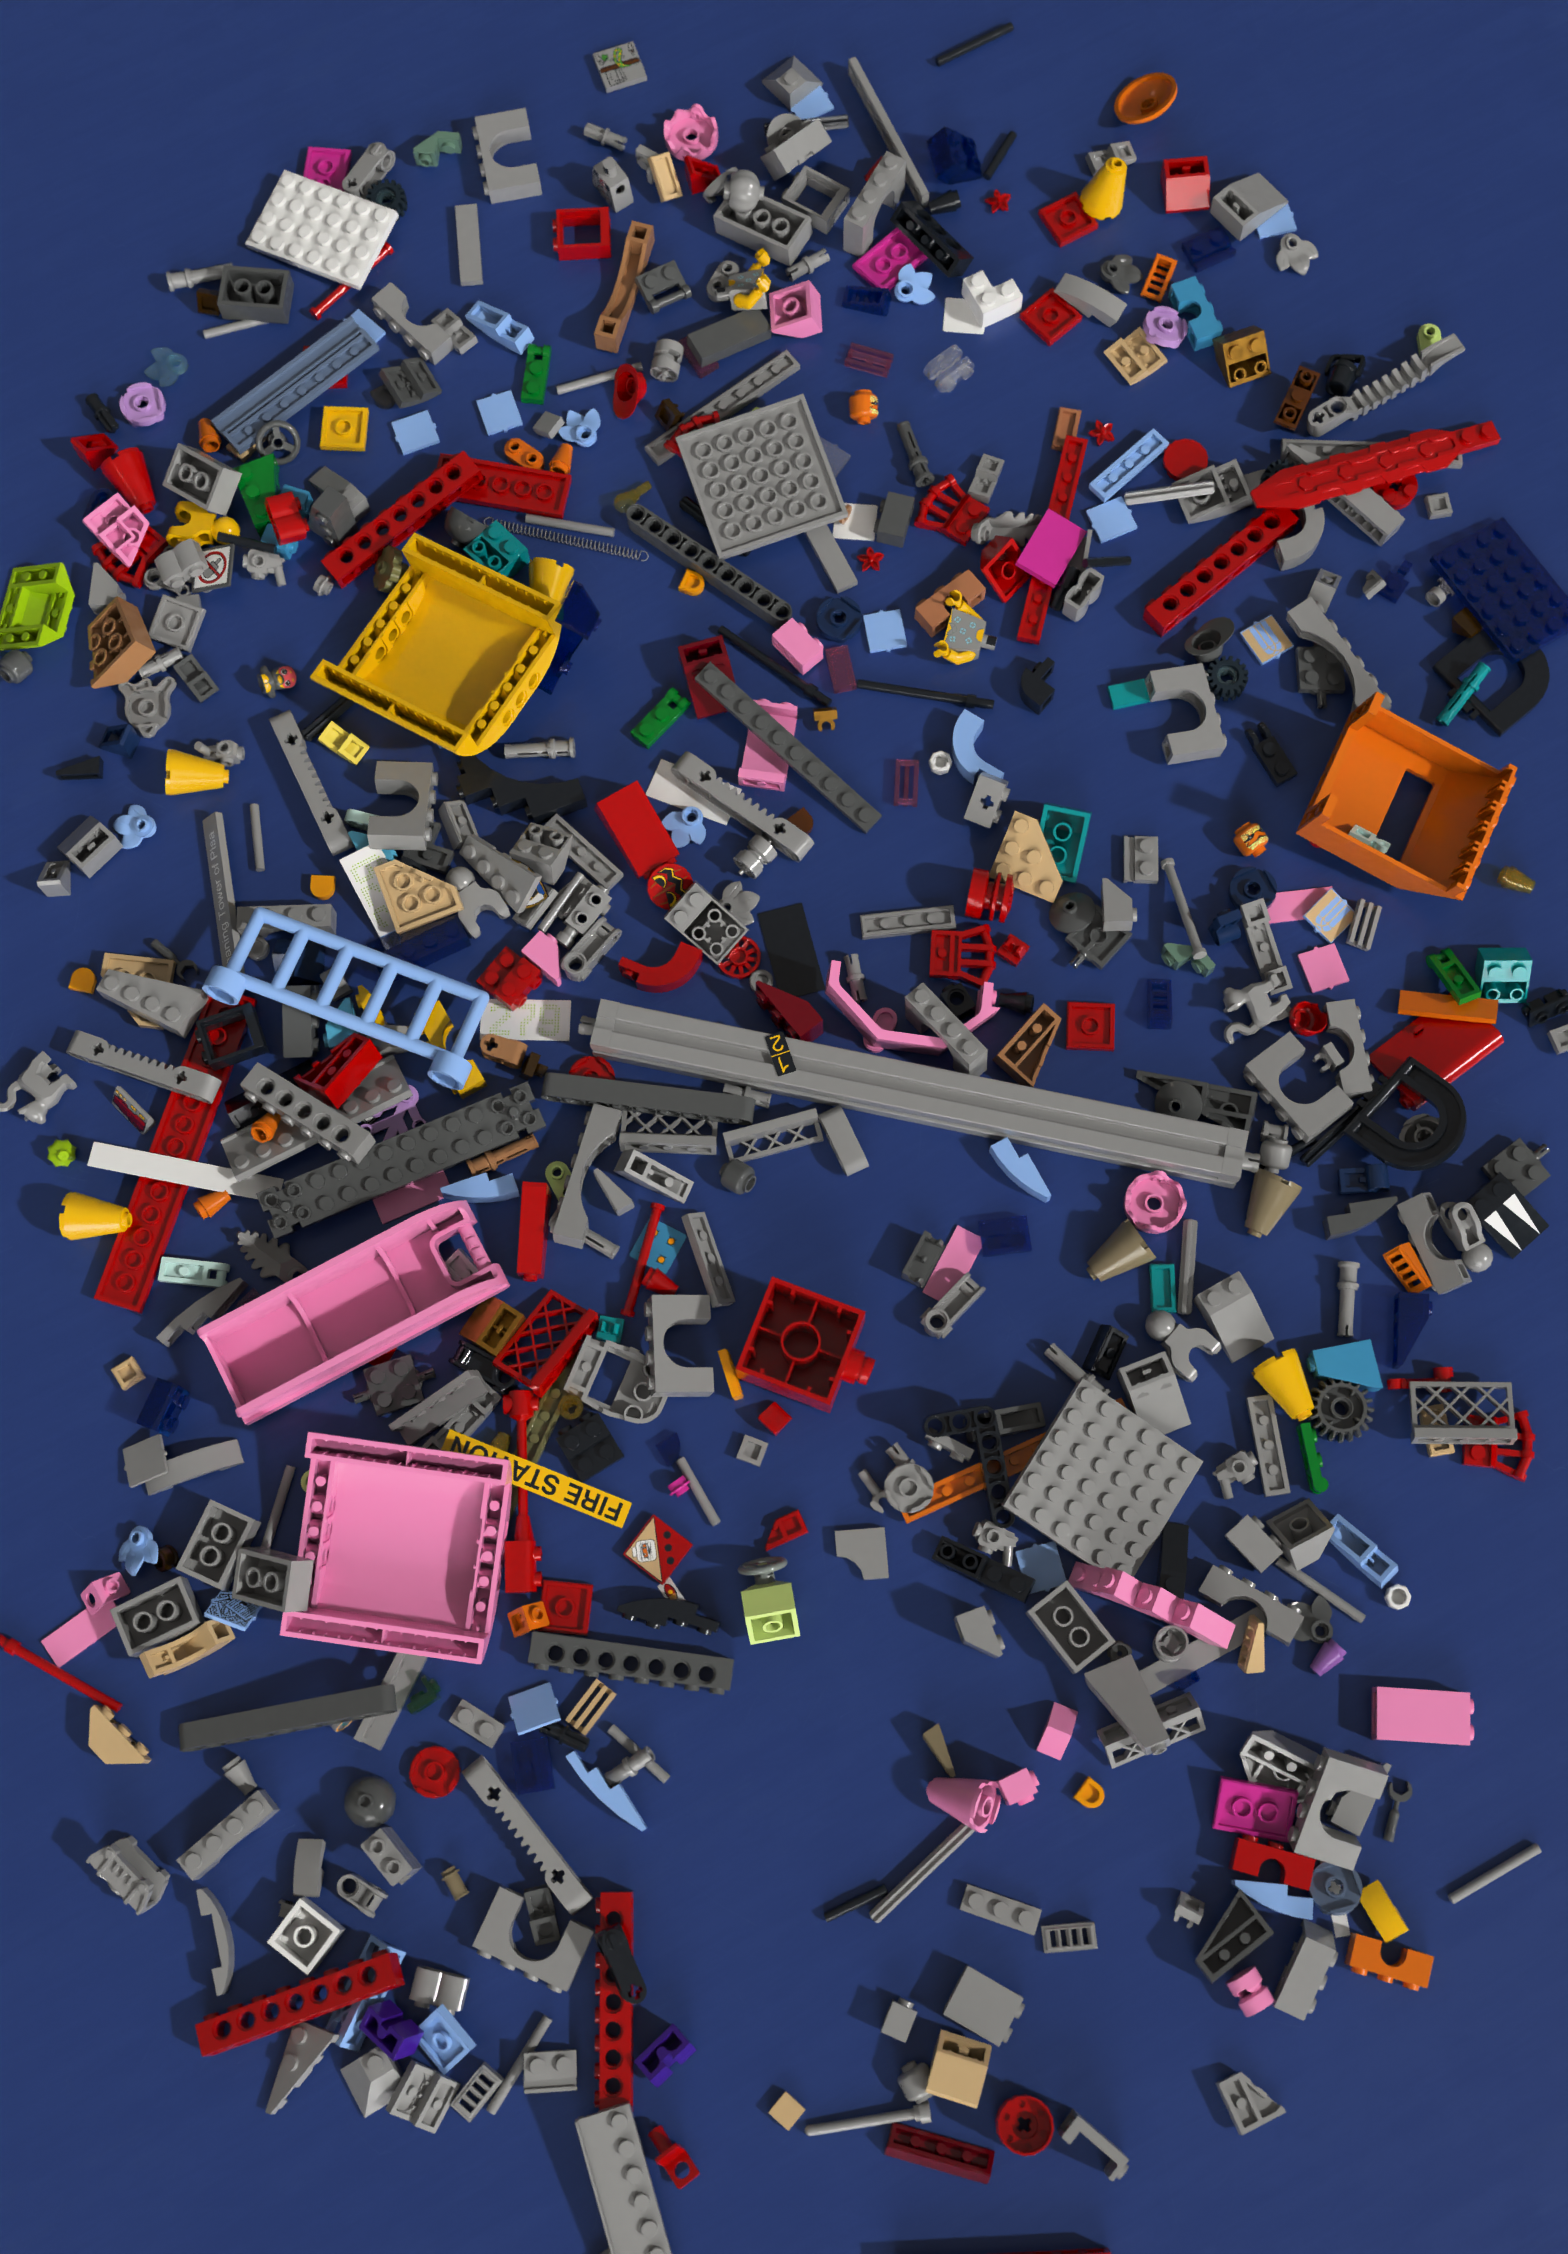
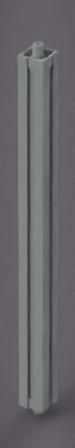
[578,999,1261,1189]

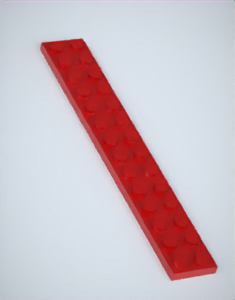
[94,995,257,1314]

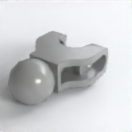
[445,866,510,939]
[1438,1202,1493,1273]
[1145,1310,1221,1383]

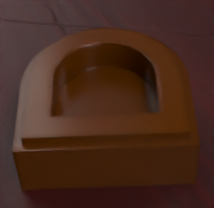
[787,807,813,835]

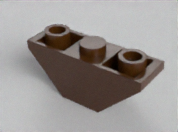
[1274,366,1320,431]

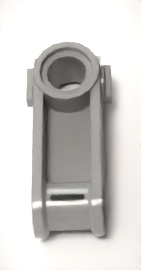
[342,142,395,200]
[560,916,622,982]
[920,1272,986,1339]

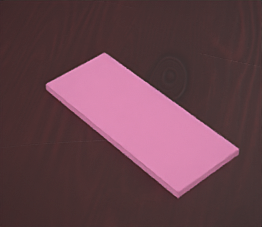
[1267,886,1333,924]
[373,1171,450,1224]
[922,1225,985,1301]
[41,1601,117,1668]

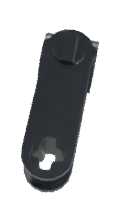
[448,1340,519,1395]
[594,1923,647,2004]

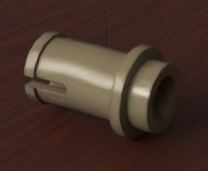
[441,1865,470,1901]

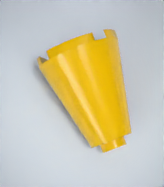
[1080,157,1127,220]
[529,557,574,602]
[165,749,229,795]
[59,1192,132,1240]
[1252,1349,1314,1421]

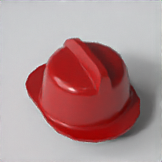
[613,363,647,419]

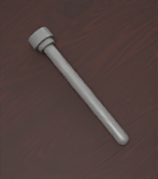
[805,2100,932,2136]

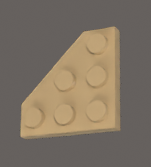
[989,811,1063,903]
[374,859,464,935]
[100,953,176,1030]

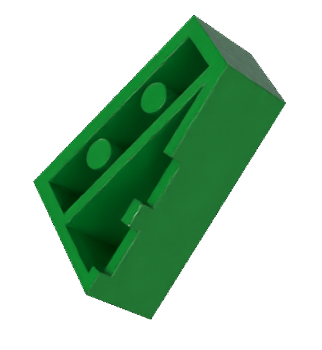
[233,453,280,538]

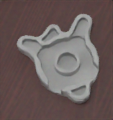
[118,676,177,738]

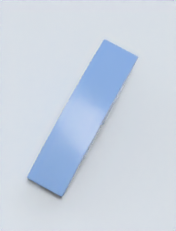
[565,1751,648,1831]

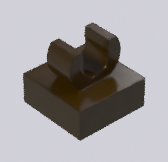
[196,288,221,316]
[655,398,685,431]
[519,1052,548,1080]

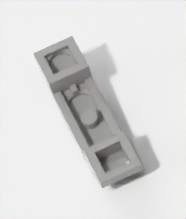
[1240,898,1293,996]
[422,1383,502,1450]
[145,1439,245,1496]
[196,1888,235,1996]

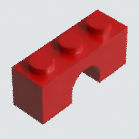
[1228,1834,1316,1891]

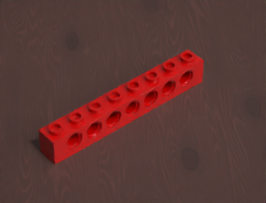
[321,450,484,589]
[1143,508,1299,637]
[594,1891,634,2112]
[195,1949,405,2056]

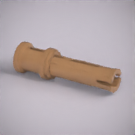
[465,1133,539,1176]

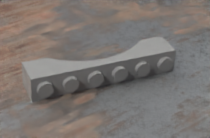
[1286,596,1392,711]
[550,1104,622,1249]

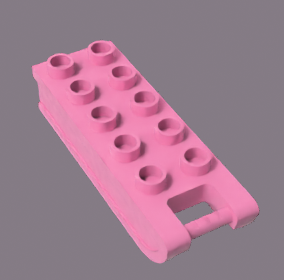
[197,1200,510,1426]

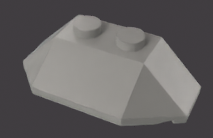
[1239,1730,1335,1803]

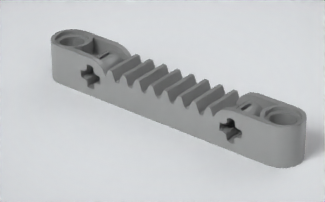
[269,709,354,856]
[671,751,814,862]
[66,1030,222,1104]
[462,1755,593,1916]

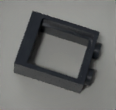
[194,1002,269,1071]

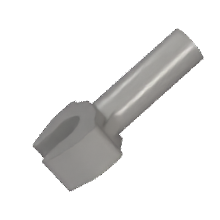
[858,1469,891,1514]

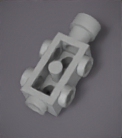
[555,884,612,950]

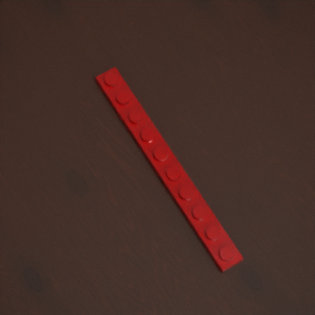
[1017,435,1088,645]

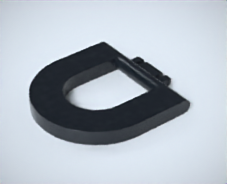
[1432,627,1550,737]
[1342,1056,1467,1171]

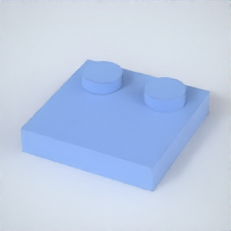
[419,2004,476,2075]

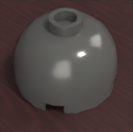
[444,506,487,549]
[344,1775,396,1828]

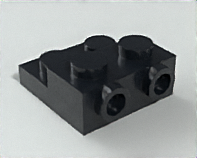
[555,1412,625,1483]

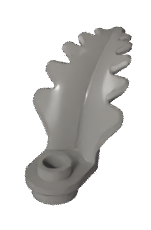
[971,511,1042,547]
[237,1230,308,1283]

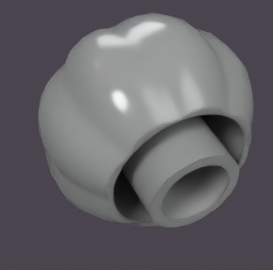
[723,169,764,213]

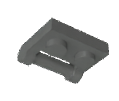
[634,260,692,314]

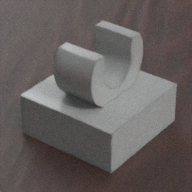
[1312,1042,1344,1073]
[1174,1891,1205,1928]

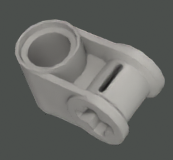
[337,1873,389,1918]

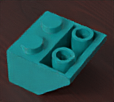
[463,520,530,577]
[1475,948,1533,1003]

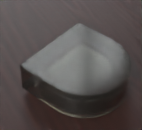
[369,384,396,409]

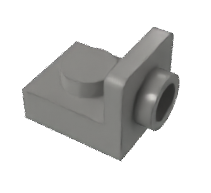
[635,144,659,184]

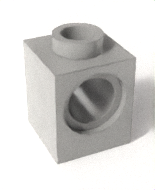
[880,1997,917,2043]

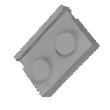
[1123,836,1158,884]
[523,2049,577,2094]

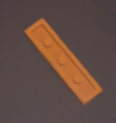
[1398,990,1498,1024]

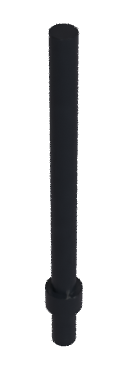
[717,625,832,707]
[857,679,994,709]

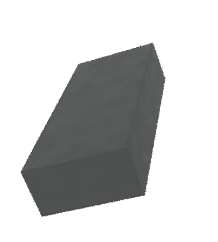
[687,309,772,368]

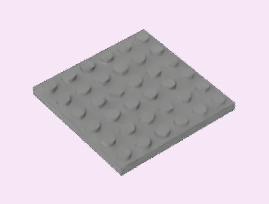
[675,394,848,560]
[1001,1378,1204,1577]

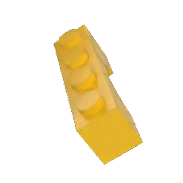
[414,1000,487,1099]

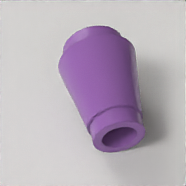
[1310,1638,1347,1677]

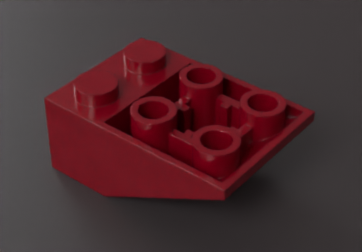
[678,635,736,720]
[755,981,823,1042]

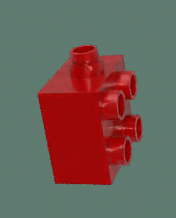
[735,1276,876,1413]

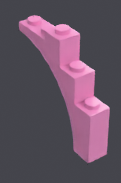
[1068,1562,1236,1649]

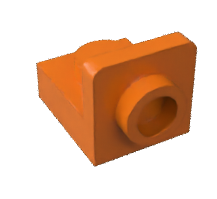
[507,1601,550,1638]

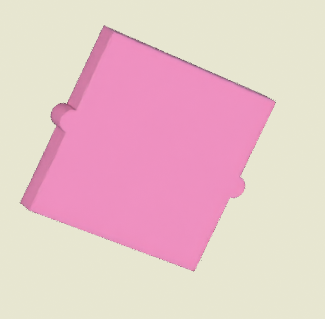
[1297,943,1349,993]

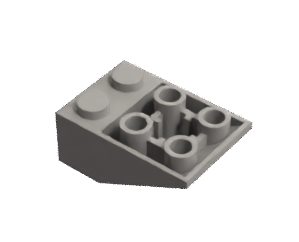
[1210,172,1289,242]
[664,880,749,965]
[1116,1351,1191,1435]

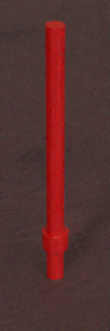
[0,1634,123,1713]

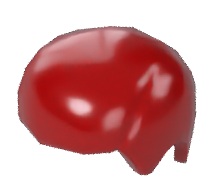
[1289,1001,1328,1037]

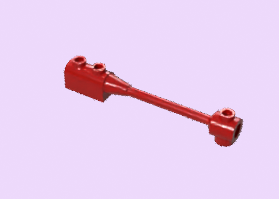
[503,1390,543,1594]

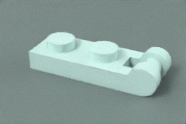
[158,1256,231,1289]

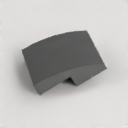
[379,357,442,409]

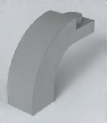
[1274,505,1325,571]

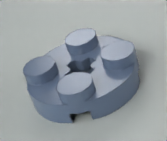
[1309,1862,1362,1916]

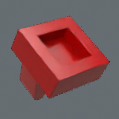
[997,933,1030,967]

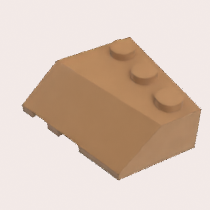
[88,596,156,689]

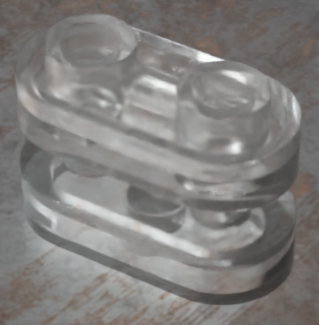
[923,344,974,393]

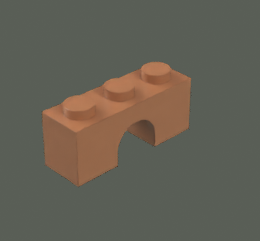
[914,569,986,638]

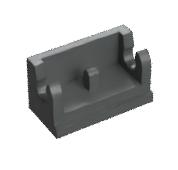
[901,1230,945,1289]

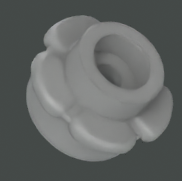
[313,575,333,596]

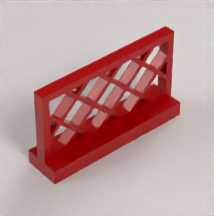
[492,1289,599,1398]

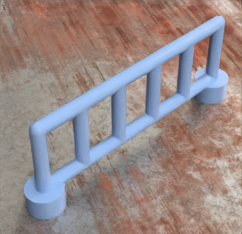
[202,907,490,1090]

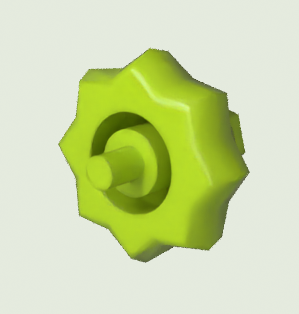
[47,1139,77,1167]

